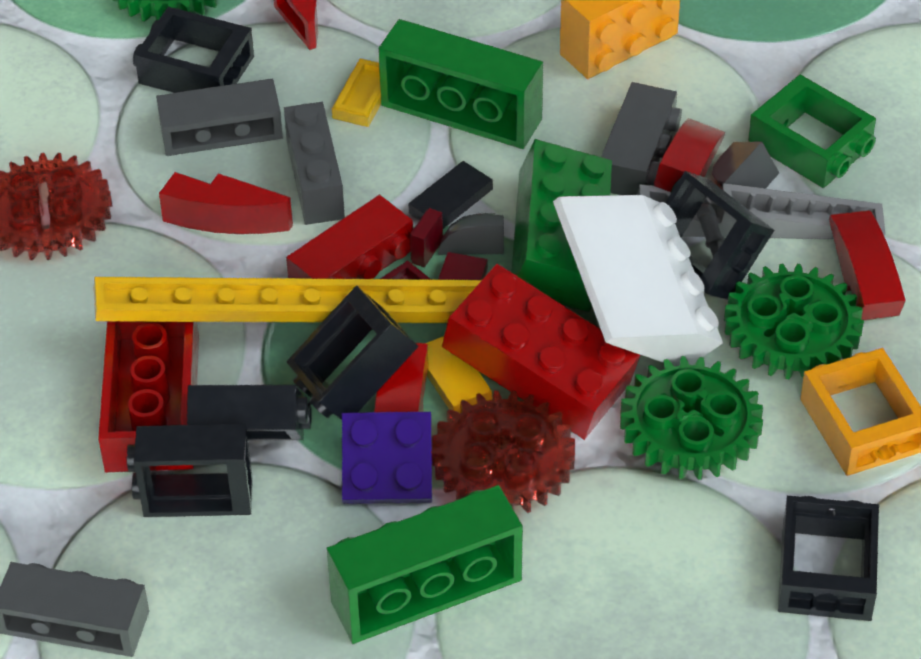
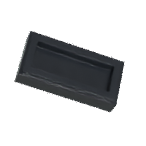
[408,161,493,229]

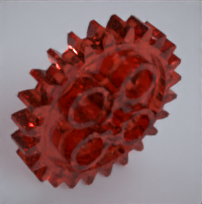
[0,153,113,260]
[432,390,575,513]

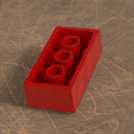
[442,264,641,440]
[98,321,199,473]

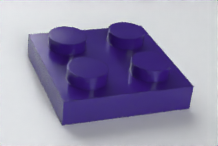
[342,412,432,504]

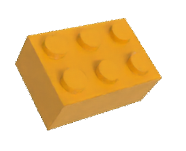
[560,0,680,79]

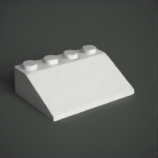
[553,195,723,366]

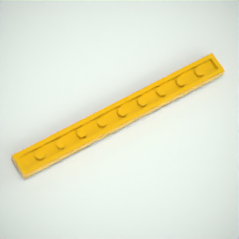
[93,277,482,323]

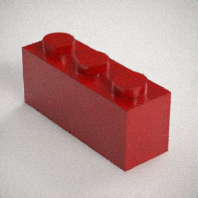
[286,194,413,279]

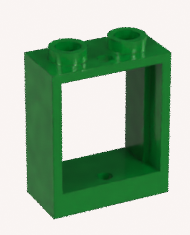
[748,74,876,189]

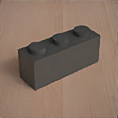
[156,78,283,156]
[601,82,682,195]
[284,101,345,225]
[0,562,149,657]

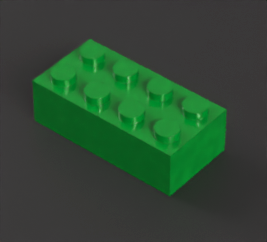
[378,19,543,149]
[511,139,612,312]
[326,485,523,644]

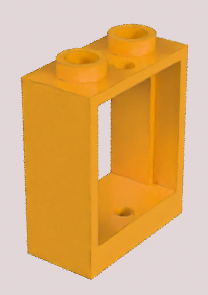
[800,348,921,476]

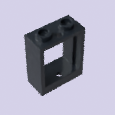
[133,7,254,93]
[665,171,775,300]
[286,285,419,420]
[187,385,312,440]
[127,424,253,517]
[778,495,879,621]

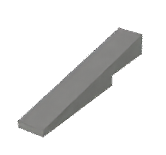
[637,183,885,239]

